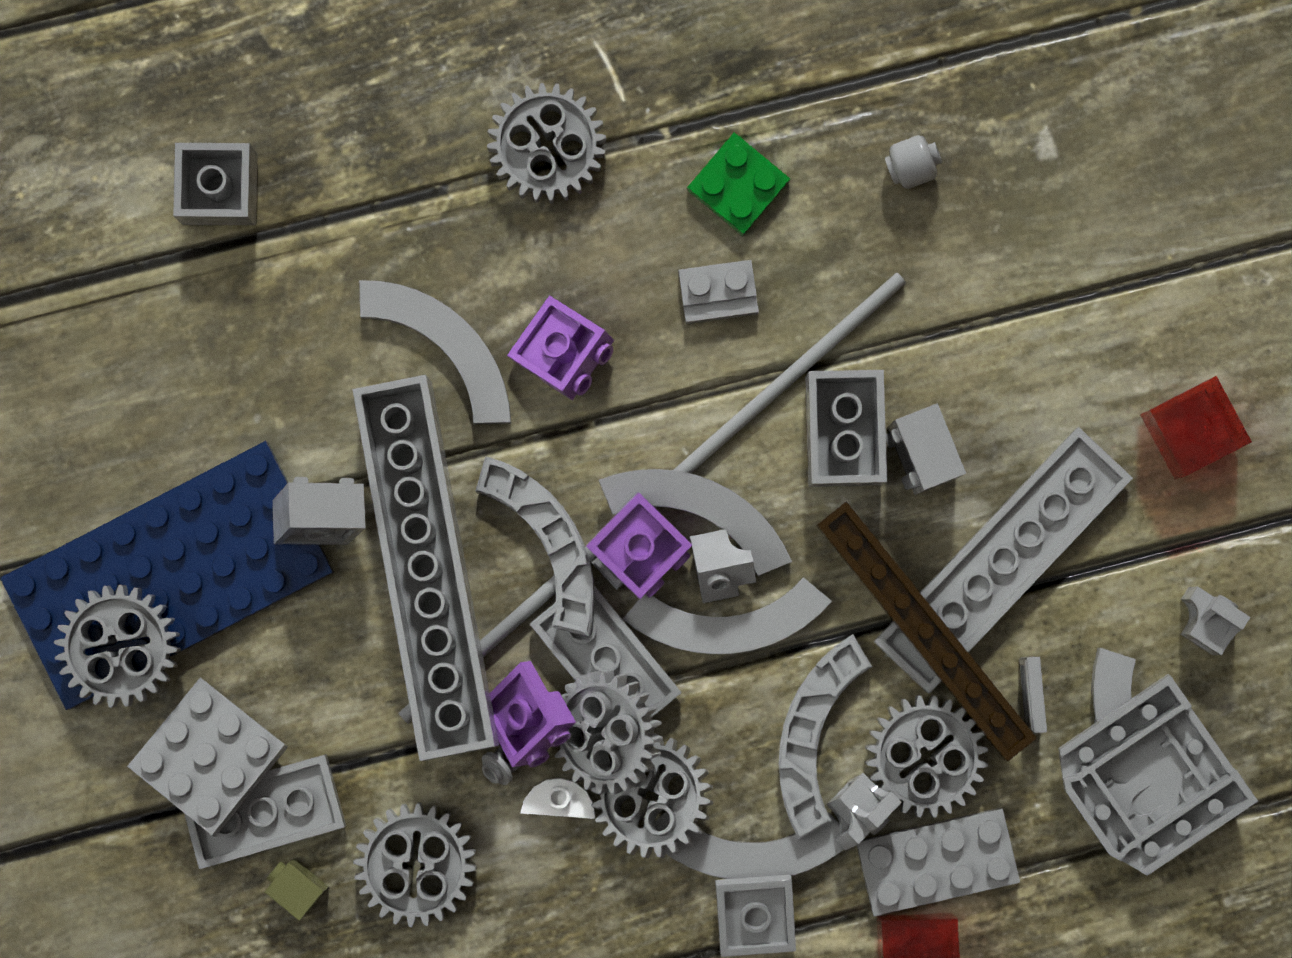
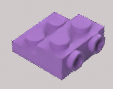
[507,295,614,400]
[586,492,692,599]
[490,661,576,767]

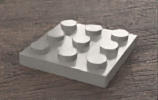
[127,677,288,837]

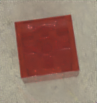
[1140,376,1252,480]
[877,913,960,958]

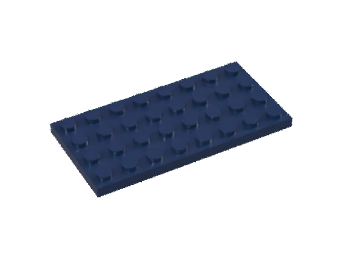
[0,441,335,710]

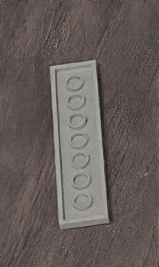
[873,427,1133,694]

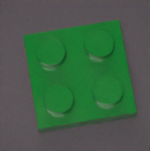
[687,132,790,236]

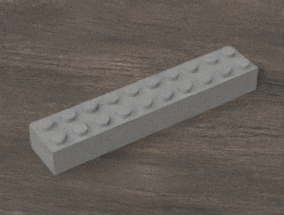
[352,375,499,761]

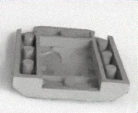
[1058,674,1258,876]

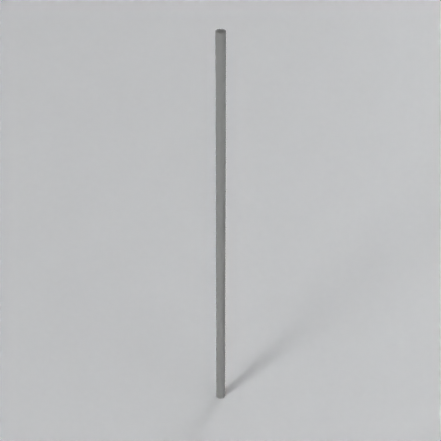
[399,272,906,724]

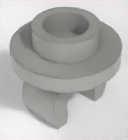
[482,746,520,785]

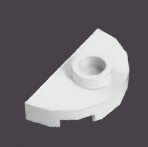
[520,778,595,819]

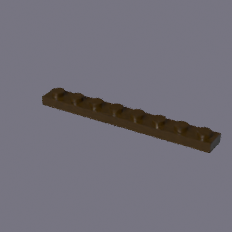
[816,501,1037,762]

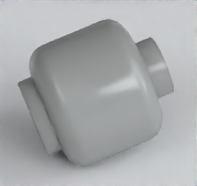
[885,135,942,189]

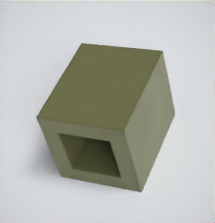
[264,858,329,921]

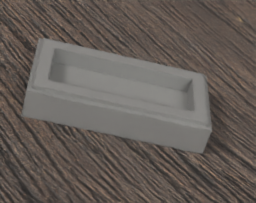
[1019,656,1047,733]

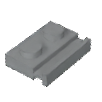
[678,260,759,324]

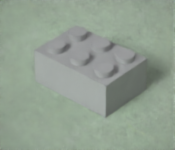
[805,370,887,487]

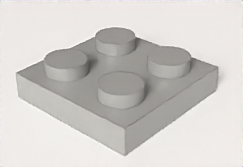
[715,874,796,957]

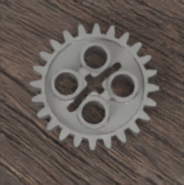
[487,83,606,204]
[54,585,181,708]
[554,670,663,795]
[865,695,988,818]
[591,738,713,859]
[353,802,477,927]

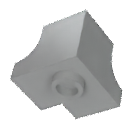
[690,529,756,603]
[1180,586,1251,655]
[826,773,902,850]

